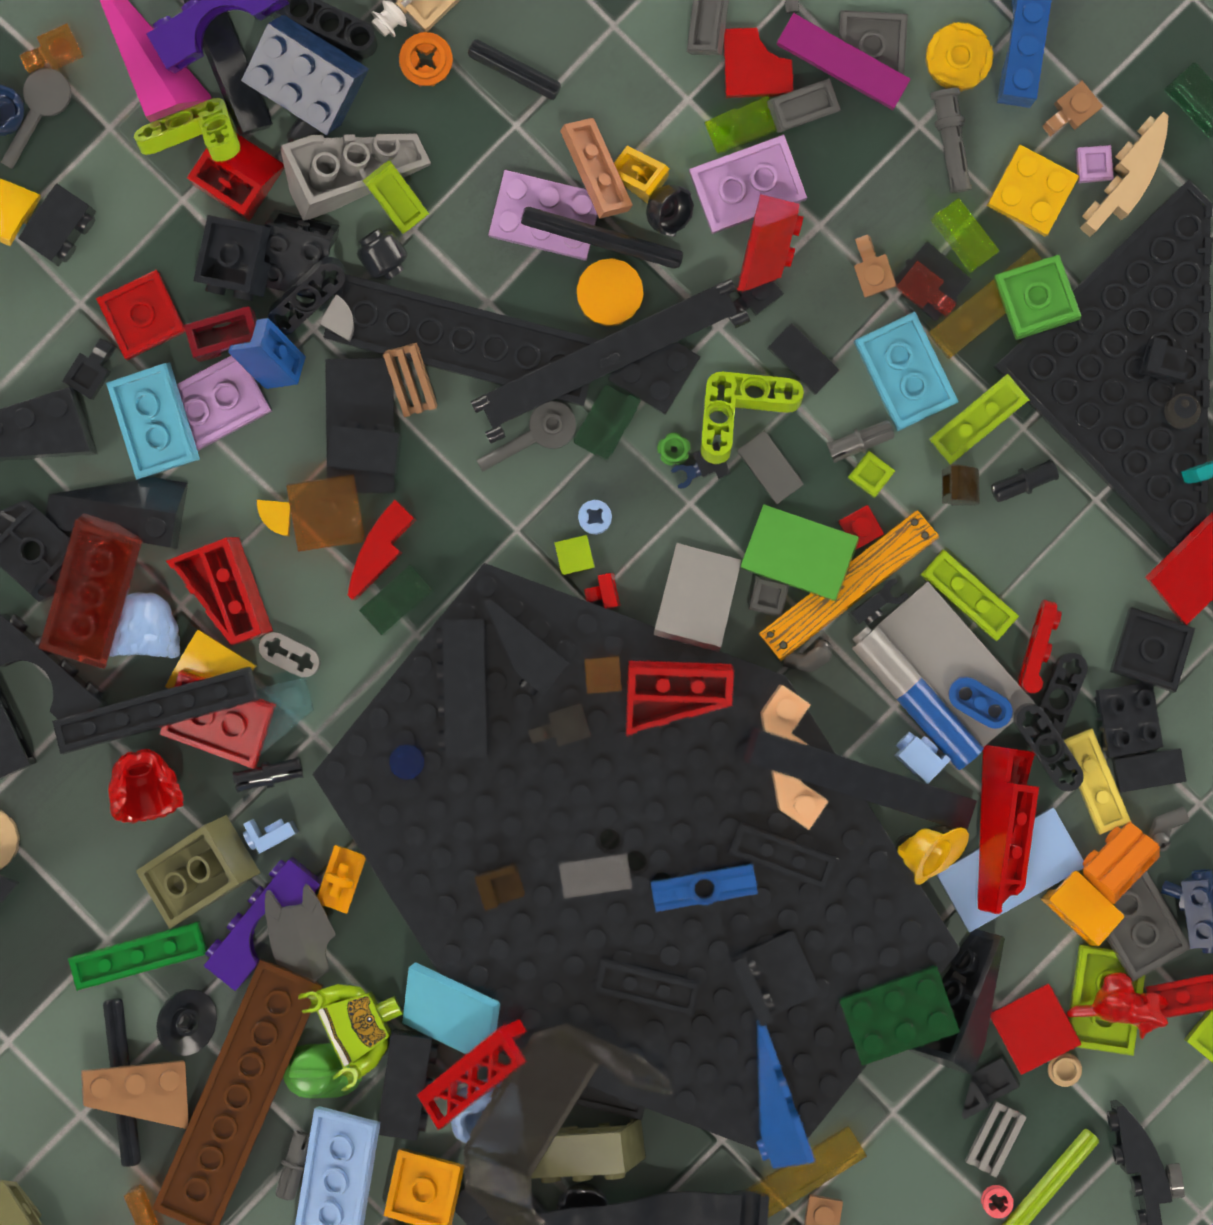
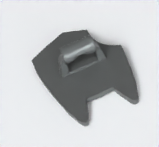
[265,884,336,982]

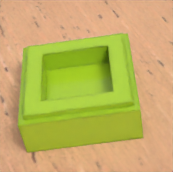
[848,451,895,498]
[554,535,595,575]

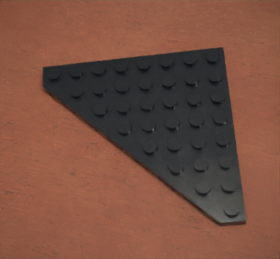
[994,180,1212,551]

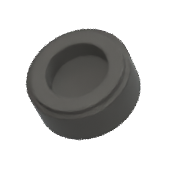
[1165,1163,1184,1199]

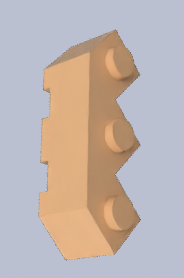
[760,684,829,829]

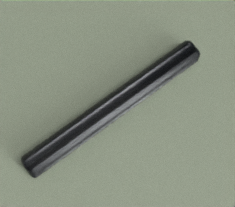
[521,206,683,269]
[103,998,141,1167]

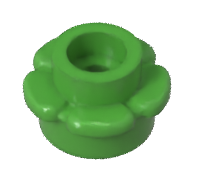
[657,433,691,466]

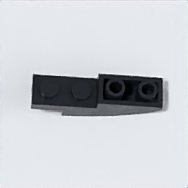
[1107,1100,1173,1225]

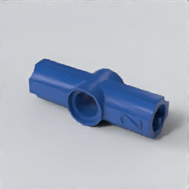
[651,864,758,912]

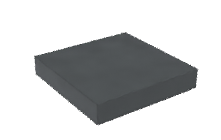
[838,10,908,75]

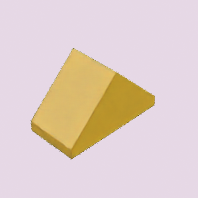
[614,146,669,204]

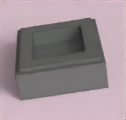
[749,577,789,617]

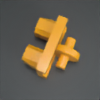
[317,844,366,914]

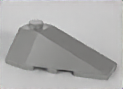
[280,134,431,221]

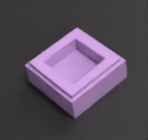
[1076,145,1114,183]

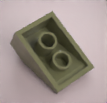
[136,815,261,929]

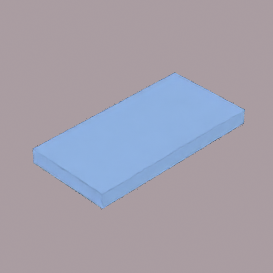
[936,807,1084,933]
[295,1106,381,1225]

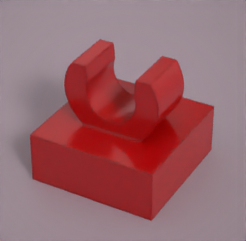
[584,573,621,609]

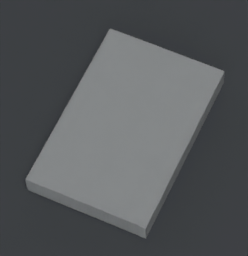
[653,543,742,652]

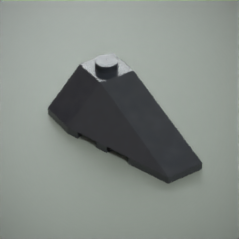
[46,477,188,549]
[909,929,1005,1075]

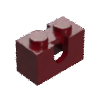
[184,306,257,362]

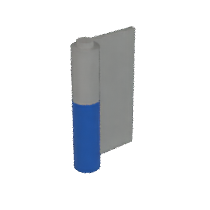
[851,581,1035,770]

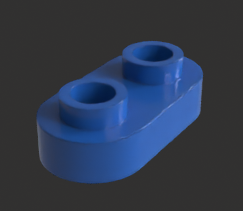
[948,676,1013,729]

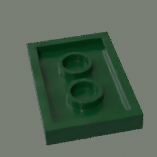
[839,966,959,1066]

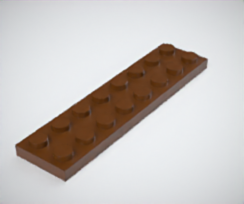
[152,958,323,1225]

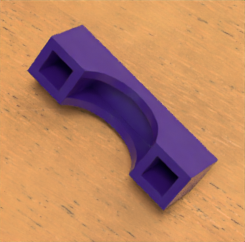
[146,0,289,74]
[204,857,322,991]

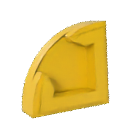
[257,500,292,536]

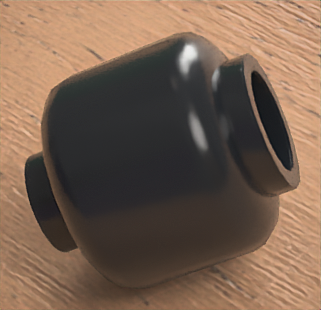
[357,228,407,280]

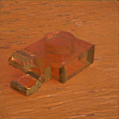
[19,23,84,73]

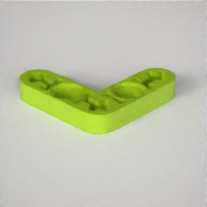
[134,98,240,162]
[701,372,804,464]

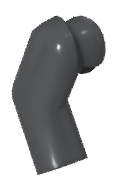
[1148,807,1189,852]

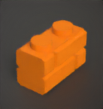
[1082,822,1160,904]

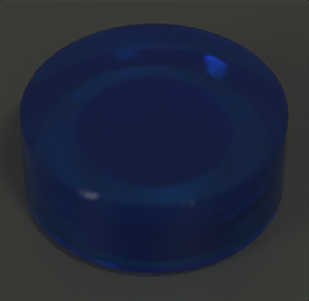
[389,744,425,779]

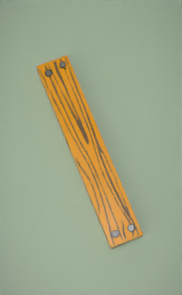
[759,510,939,661]

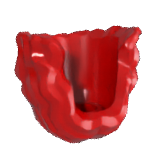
[108,749,184,824]

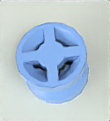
[578,500,612,535]

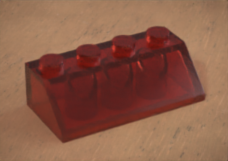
[39,513,143,669]

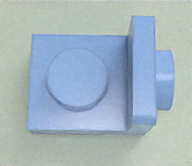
[243,819,299,854]

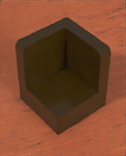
[475,863,525,911]

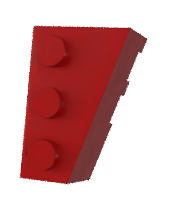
[166,537,273,645]
[626,660,733,736]

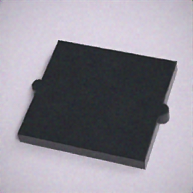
[895,241,972,322]

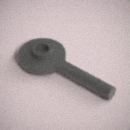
[1,68,71,169]
[476,401,576,472]

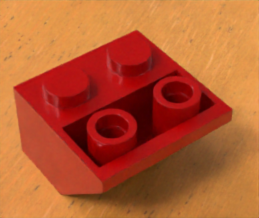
[187,133,284,221]

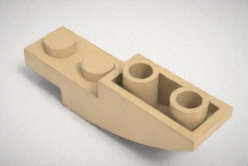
[1080,112,1169,237]

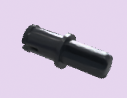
[991,459,1059,502]

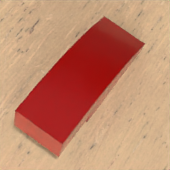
[347,500,416,601]

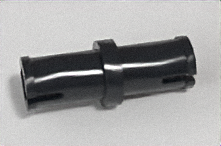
[232,757,304,793]

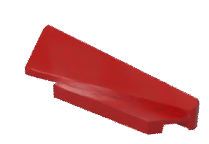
[978,745,1039,914]

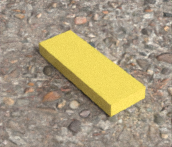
[1063,728,1131,835]

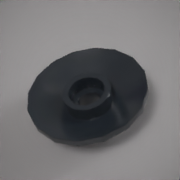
[156,989,217,1056]

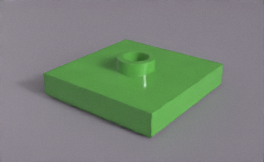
[994,254,1081,340]

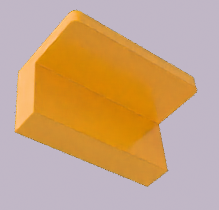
[1041,871,1124,946]

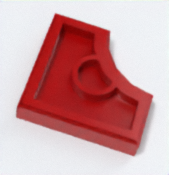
[724,27,793,98]

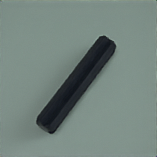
[468,39,561,100]

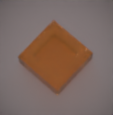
[585,657,622,694]

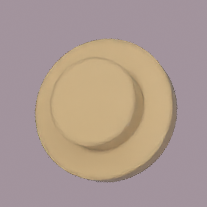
[1047,1052,1082,1087]

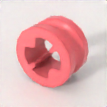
[981,1185,1014,1218]

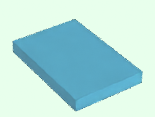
[854,312,959,432]
[106,363,200,480]
[402,962,500,1054]

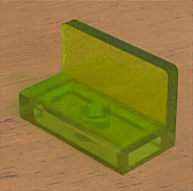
[931,198,1000,273]

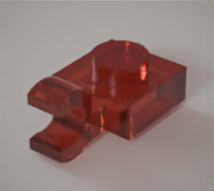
[896,260,957,317]

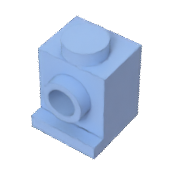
[894,731,951,784]

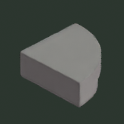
[319,294,354,342]

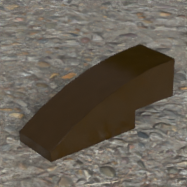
[942,465,980,506]

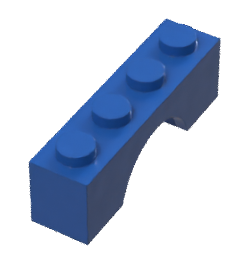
[997,0,1052,108]

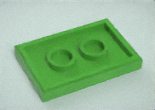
[740,504,859,602]

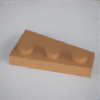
[81,1060,189,1129]

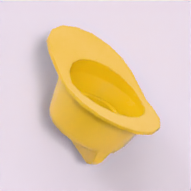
[897,827,969,885]

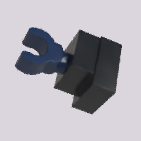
[671,442,731,489]

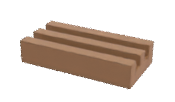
[383,342,438,417]

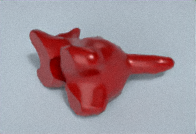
[1067,972,1168,1039]

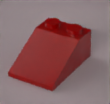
[738,194,804,291]

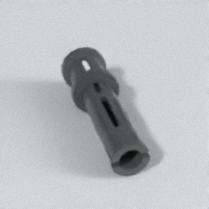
[930,88,972,193]

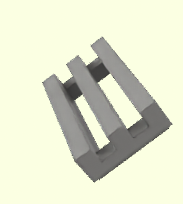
[965,1100,1027,1178]

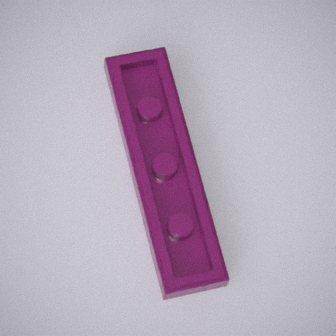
[776,13,911,110]

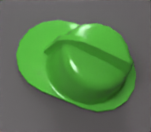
[283,1043,362,1098]

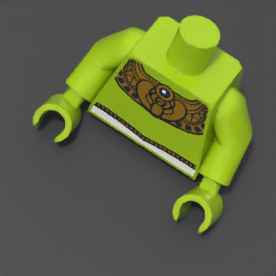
[298,984,403,1091]

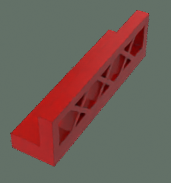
[417,1020,526,1130]

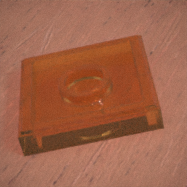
[286,474,365,552]

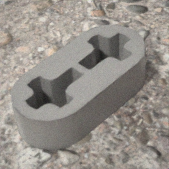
[259,632,321,677]

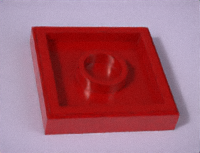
[96,270,186,360]
[990,983,1082,1075]

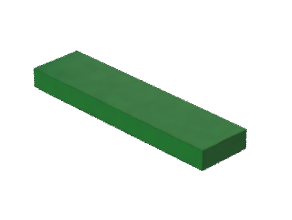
[68,921,207,991]

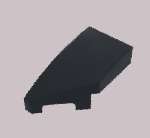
[962,1054,1020,1120]

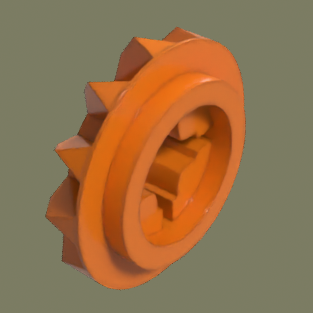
[399,32,453,86]

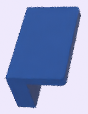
[228,318,306,389]

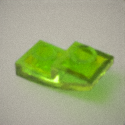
[704,96,777,154]

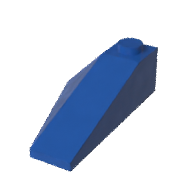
[756,1020,815,1168]

